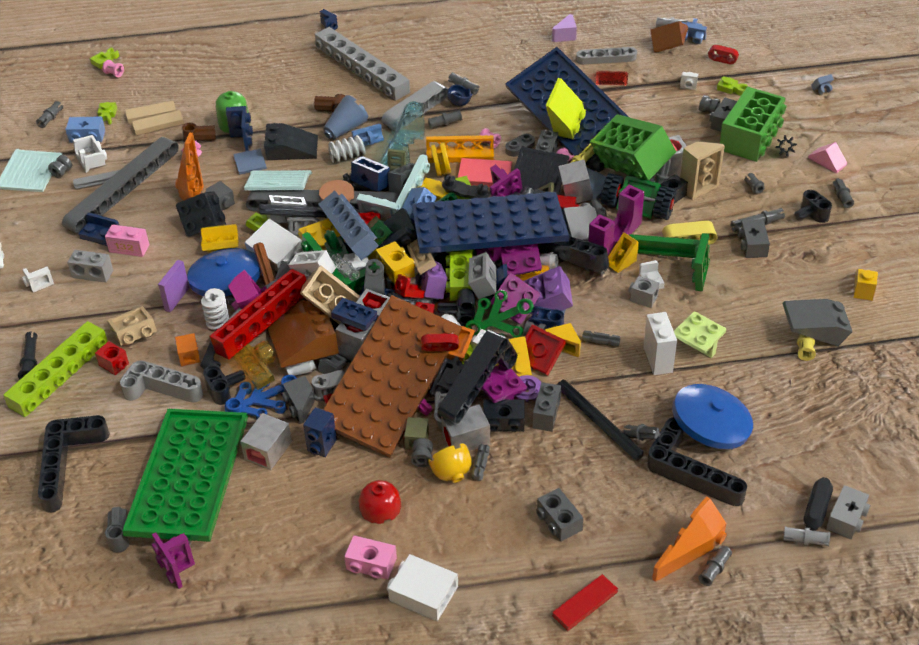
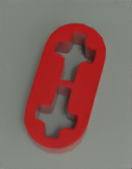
[708,45,739,64]
[421,334,459,351]

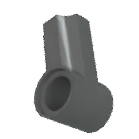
[105,507,129,553]

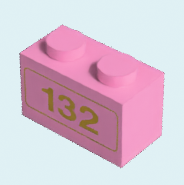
[105,225,149,257]

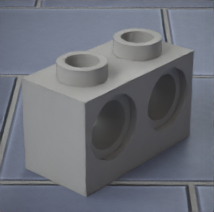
[67,250,113,283]

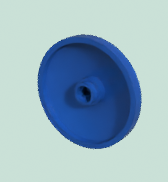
[187,248,261,296]
[672,384,753,449]

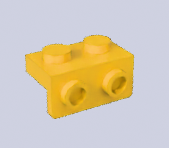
[201,224,239,253]

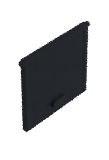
[514,146,569,195]

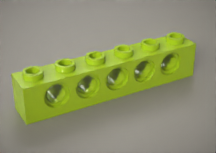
[446,249,472,301]
[3,321,108,417]

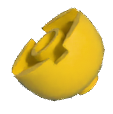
[428,444,471,483]

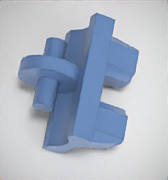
[682,18,707,44]
[351,123,384,146]

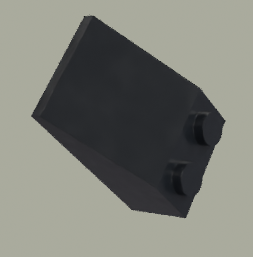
[264,123,318,161]

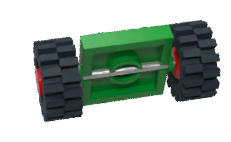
[600,173,676,220]

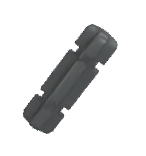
[582,330,620,346]
[471,444,490,481]

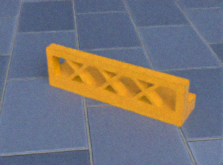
[426,135,494,163]

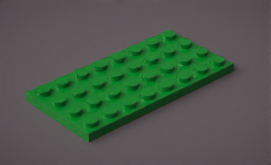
[122,408,248,542]

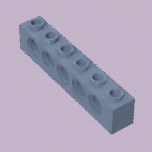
[319,190,379,261]

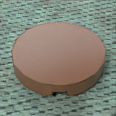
[319,180,354,203]

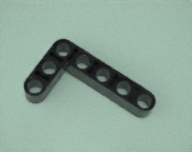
[537,209,609,271]
[438,329,518,424]
[38,415,110,513]
[647,417,748,506]

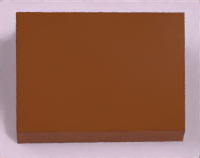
[650,21,688,53]

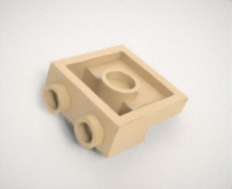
[107,306,157,346]

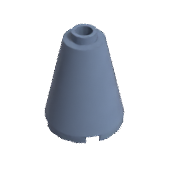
[323,95,368,140]

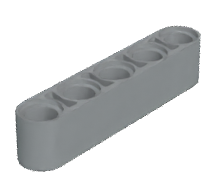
[381,81,448,131]

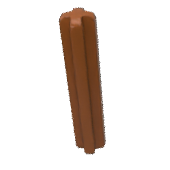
[253,242,275,285]

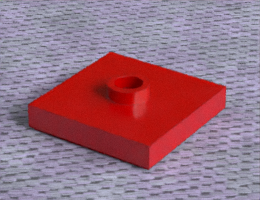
[525,324,567,376]

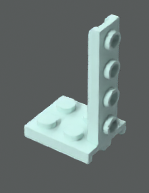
[357,154,430,222]

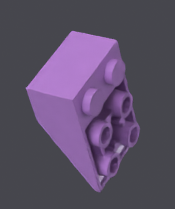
[524,266,573,315]

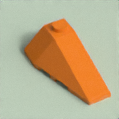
[175,132,204,201]
[652,496,727,582]

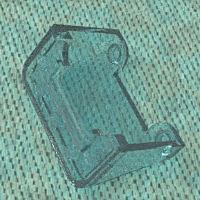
[379,101,425,166]

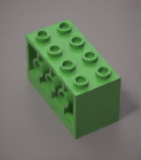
[720,86,787,162]
[590,114,676,180]

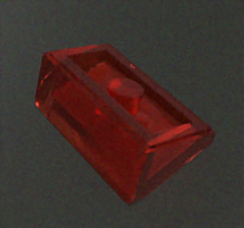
[595,71,628,85]

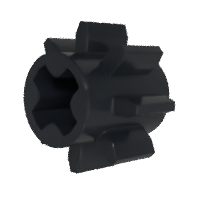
[775,135,797,157]

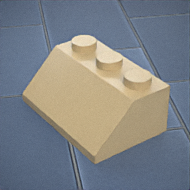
[680,142,725,200]
[300,265,360,324]

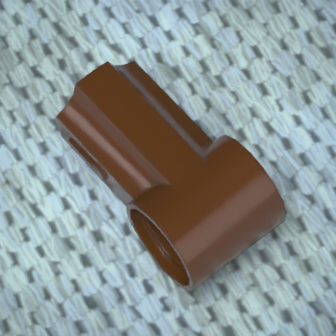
[314,94,346,112]
[182,122,216,143]

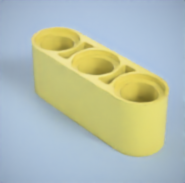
[662,221,718,245]

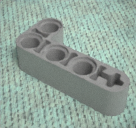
[120,360,203,402]

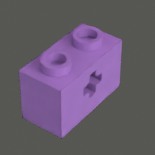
[419,261,447,299]

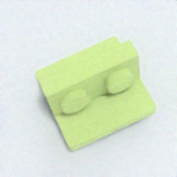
[674,311,726,358]

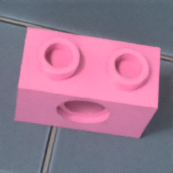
[345,536,397,580]

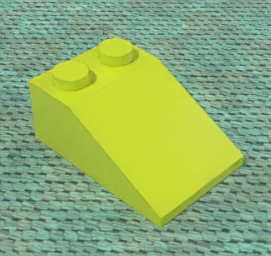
[546,78,586,139]

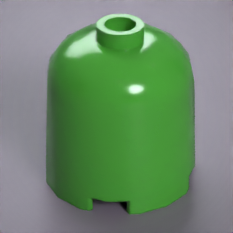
[215,91,250,133]

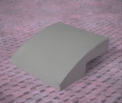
[562,207,597,241]

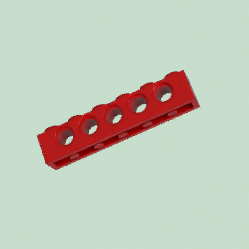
[209,269,306,360]

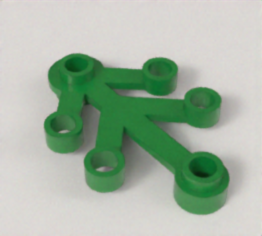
[465,290,534,338]

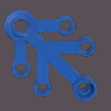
[225,374,297,419]

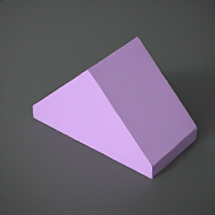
[552,14,577,42]

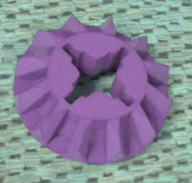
[514,375,541,402]

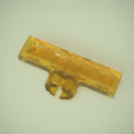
[233,341,276,390]

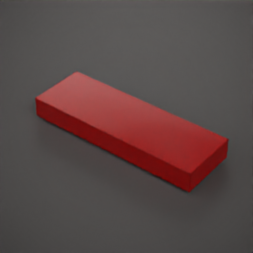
[552,574,618,631]

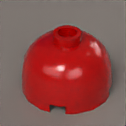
[358,480,401,524]

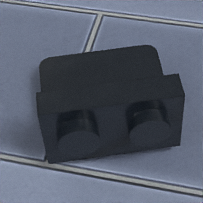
[176,191,226,237]
[377,208,417,249]

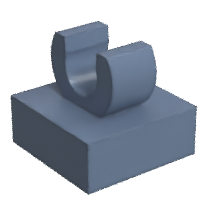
[811,74,834,95]

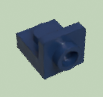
[320,9,338,30]

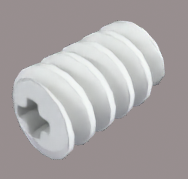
[328,135,366,163]
[201,288,229,330]

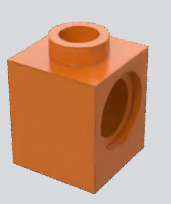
[175,333,201,367]

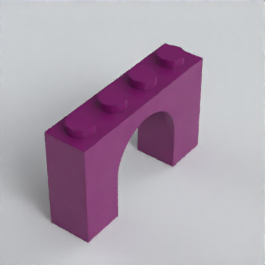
[588,185,644,256]

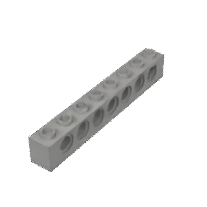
[315,27,410,101]

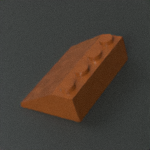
[267,299,339,368]

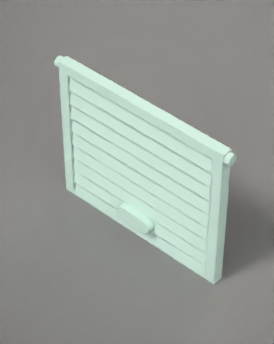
[0,149,62,192]
[244,170,312,190]

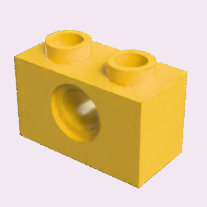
[376,242,416,285]

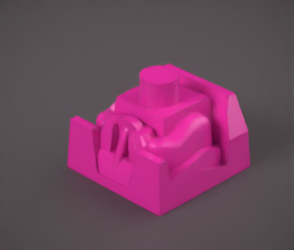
[228,270,262,311]

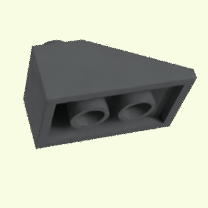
[782,299,853,347]

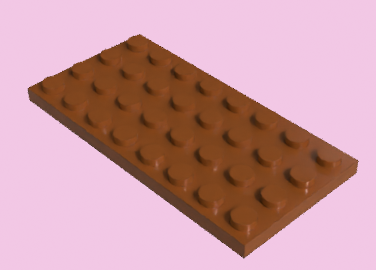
[323,295,462,458]

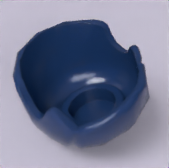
[447,84,473,106]

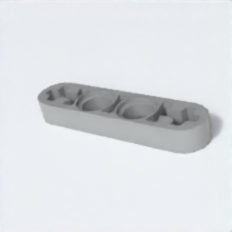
[576,47,637,65]

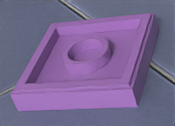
[158,260,189,313]

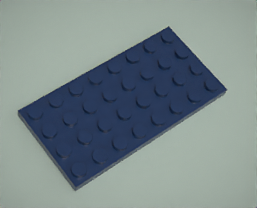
[505,47,629,166]
[412,192,569,254]

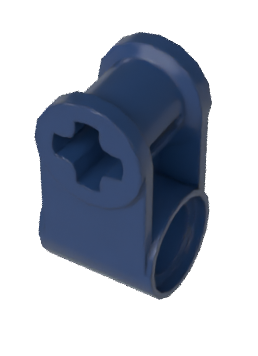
[527,306,564,329]

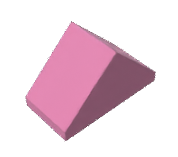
[808,142,847,173]

